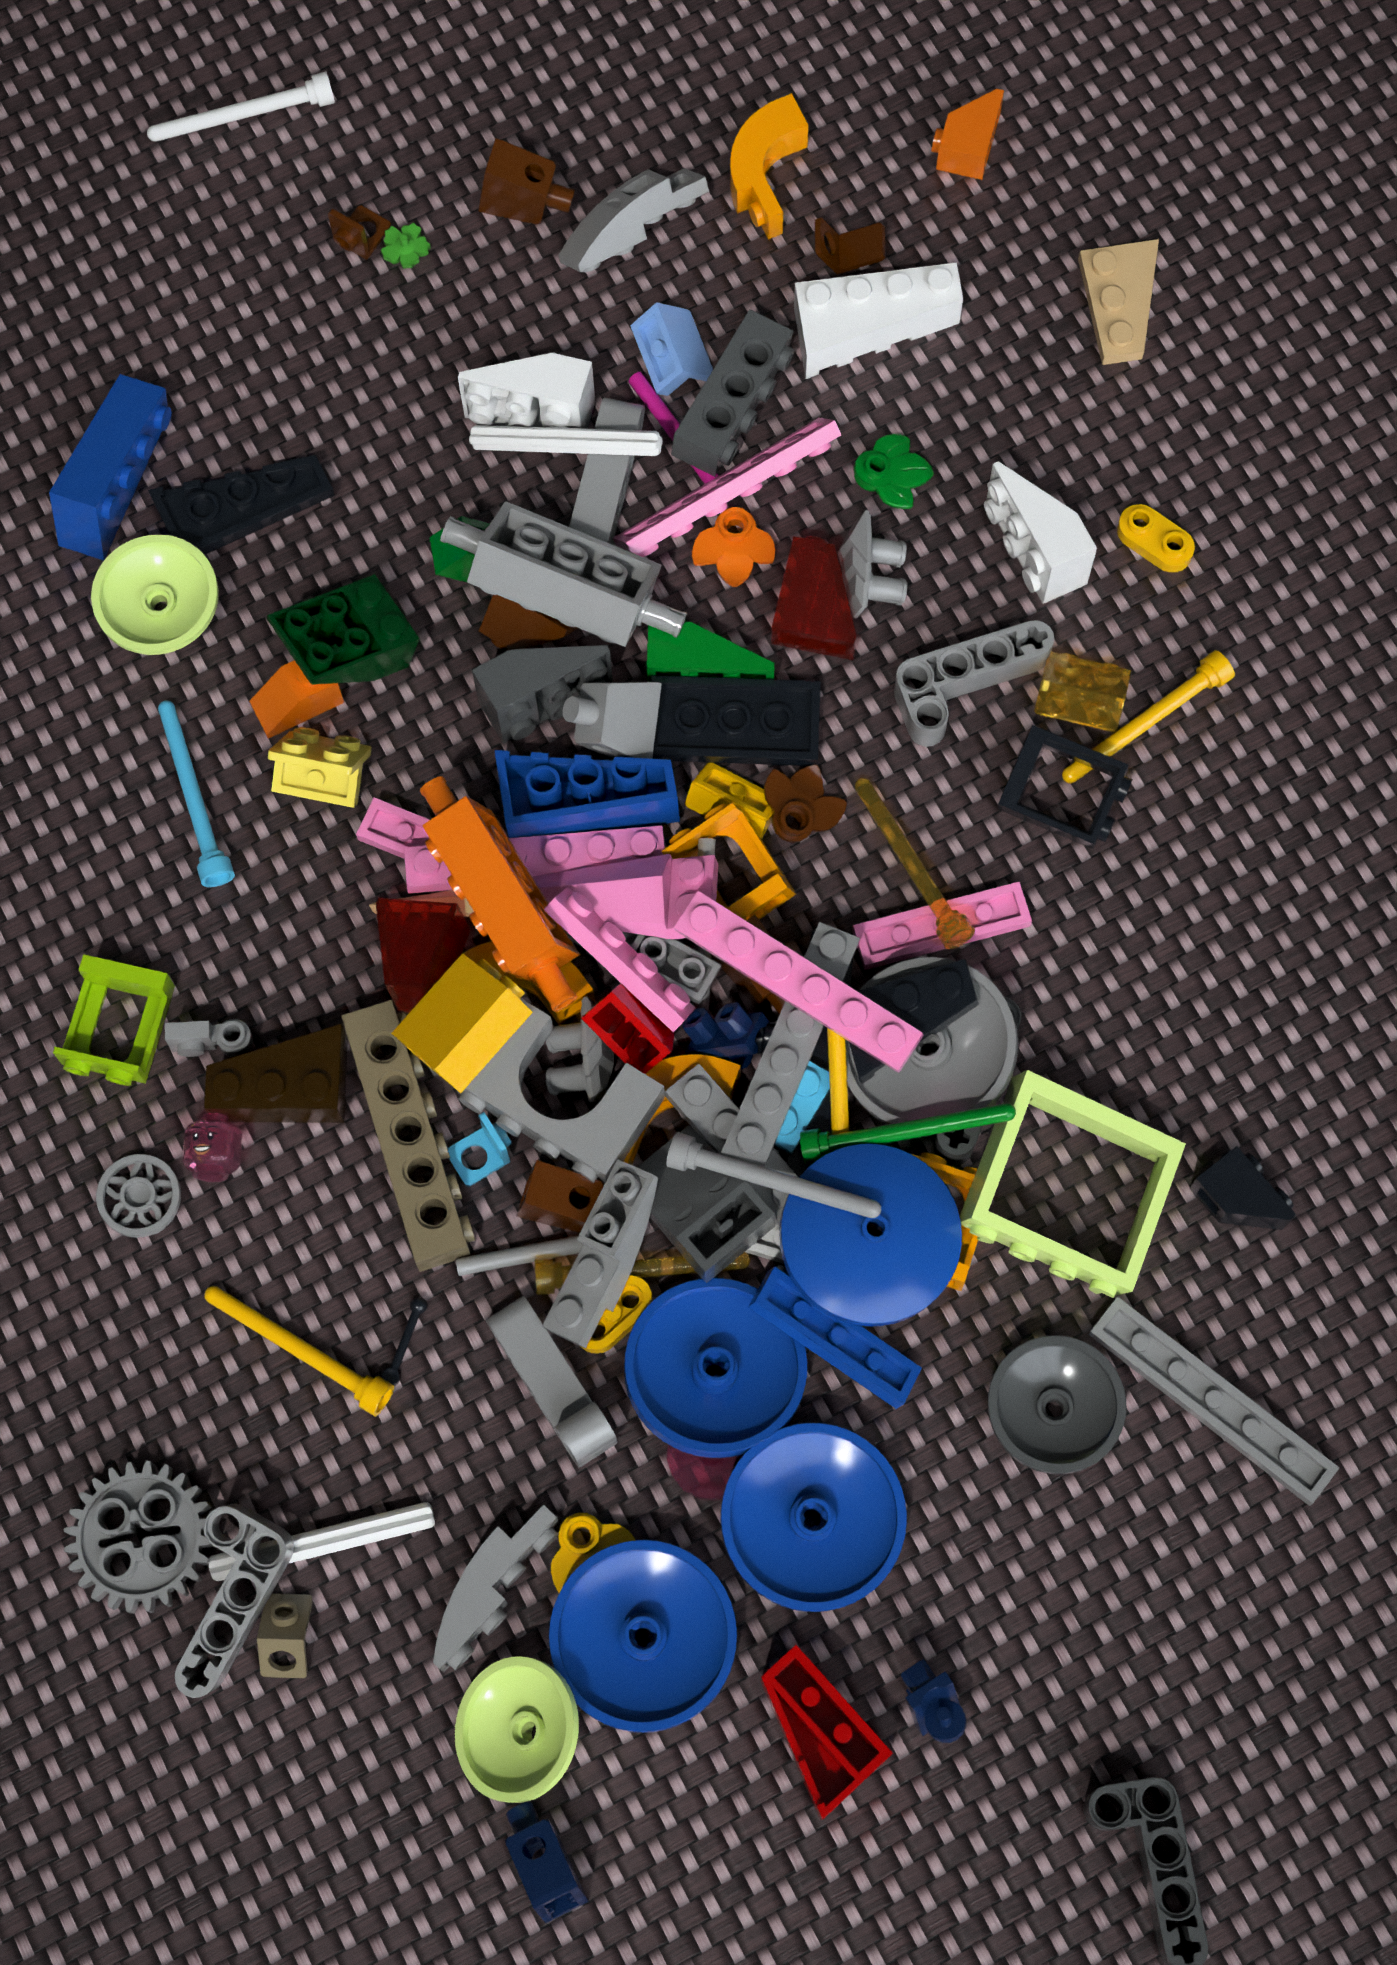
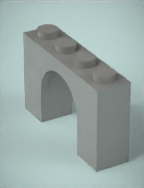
[457,998,665,1184]

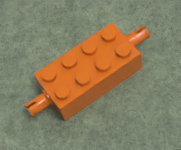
[420,776,580,1012]

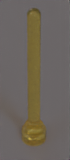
[855,778,975,949]
[534,1252,750,1295]

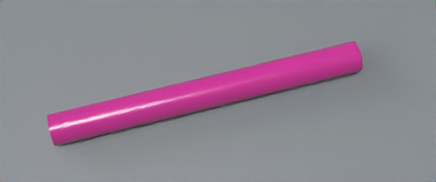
[628,372,719,484]

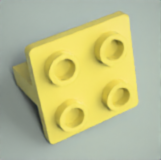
[268,727,372,808]

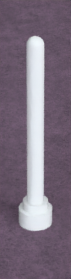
[147,71,335,142]

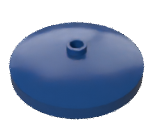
[779,1144,962,1327]
[624,1278,807,1458]
[720,1423,907,1612]
[549,1540,737,1733]

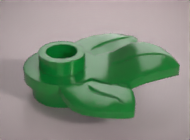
[853,434,934,509]

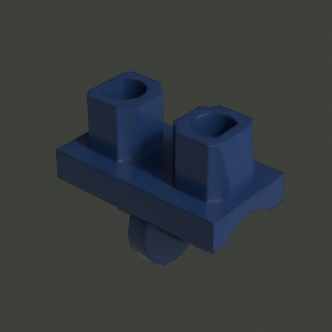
[682,1002,769,1069]
[901,1659,967,1743]

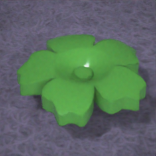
[381,223,430,269]

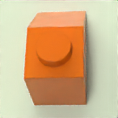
[931,89,1004,180]
[249,660,344,739]

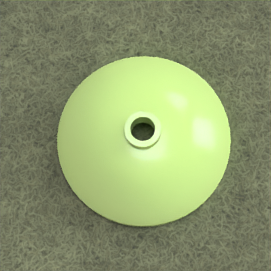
[91,535,219,655]
[455,1656,579,1803]

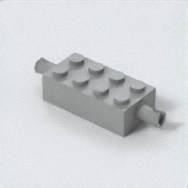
[440,501,687,647]

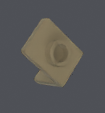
[257,1593,313,1678]

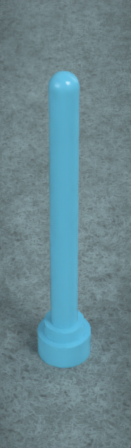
[158,700,235,887]

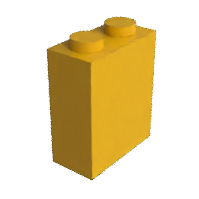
[391,953,533,1093]

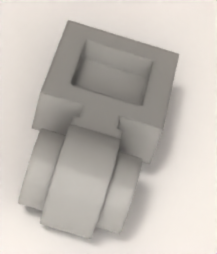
[165,1019,253,1057]

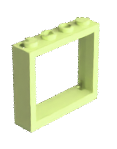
[960,1070,1186,1298]

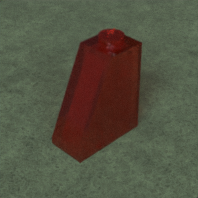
[771,536,856,660]
[376,898,470,1013]

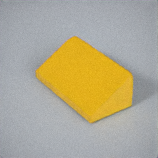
[685,762,773,839]

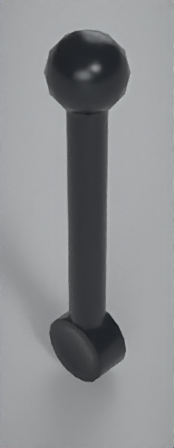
[381,1297,428,1386]

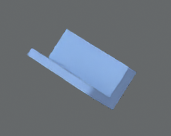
[630,302,713,396]

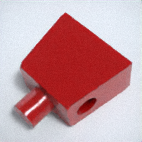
[581,984,675,1074]

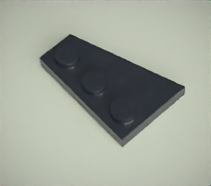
[849,959,979,1084]

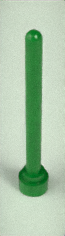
[800,1103,1016,1166]

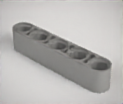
[569,397,645,545]

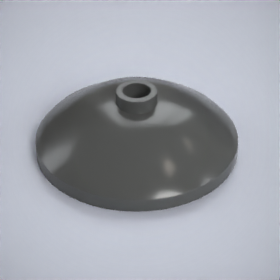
[988,1336,1126,1474]

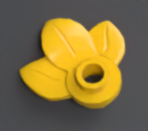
[551,1513,636,1593]

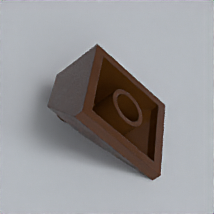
[479,595,578,650]

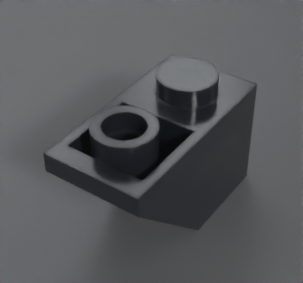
[1190,1146,1296,1230]

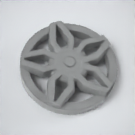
[96,1154,181,1238]

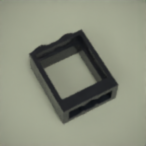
[998,725,1133,850]

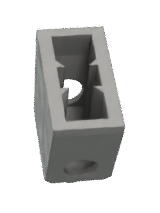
[563,682,662,759]

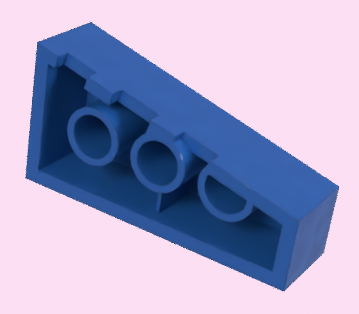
[49,374,172,560]
[494,750,680,838]

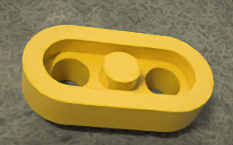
[1117,504,1195,573]
[580,1275,653,1354]

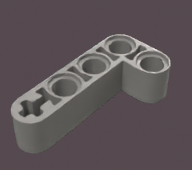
[894,620,1054,747]
[485,1296,618,1468]
[175,1504,294,1698]

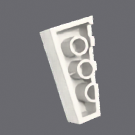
[794,262,963,379]

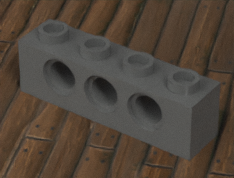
[671,309,795,477]

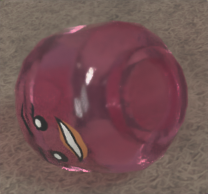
[182,1113,243,1182]

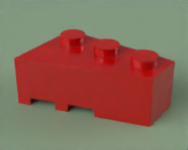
[761,1645,893,1821]

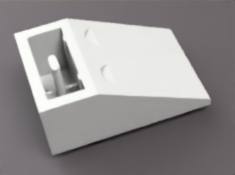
[458,353,595,429]
[984,461,1097,604]

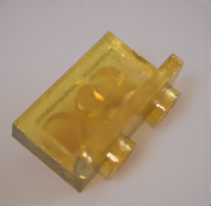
[1034,652,1131,732]

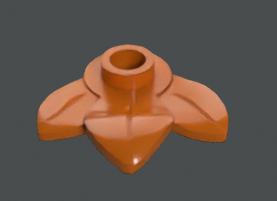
[692,507,775,587]

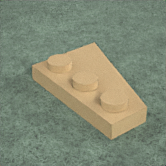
[1078,239,1159,365]

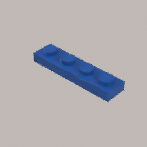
[748,1266,922,1409]

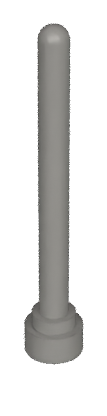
[666,1132,881,1218]

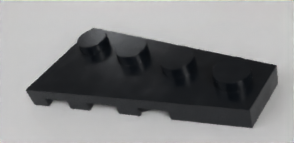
[148,455,335,555]

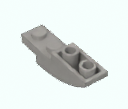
[558,168,709,272]
[566,932,722,1004]
[542,1159,658,1349]
[433,1505,559,1672]

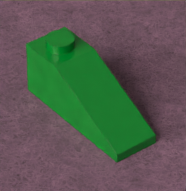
[647,622,774,682]

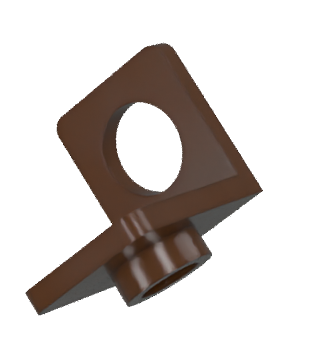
[328,205,391,260]
[815,218,885,274]

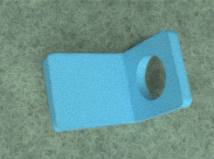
[447,1112,512,1187]

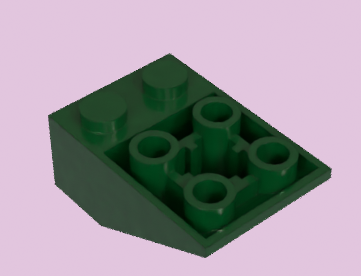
[266,574,420,685]

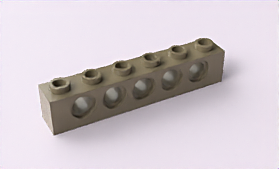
[341,1000,475,1272]

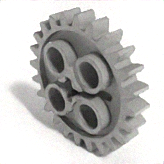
[64,1461,214,1614]

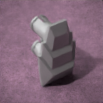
[837,510,907,618]
[546,996,614,1106]

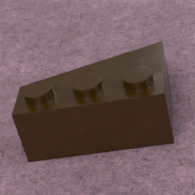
[204,1024,348,1123]

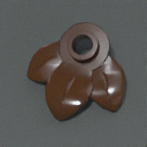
[764,764,847,843]

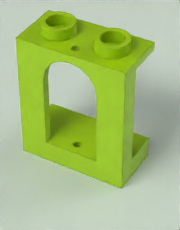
[53,954,175,1086]

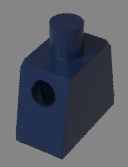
[505,1801,589,1923]

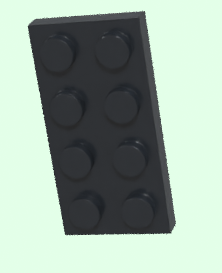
[651,675,821,766]

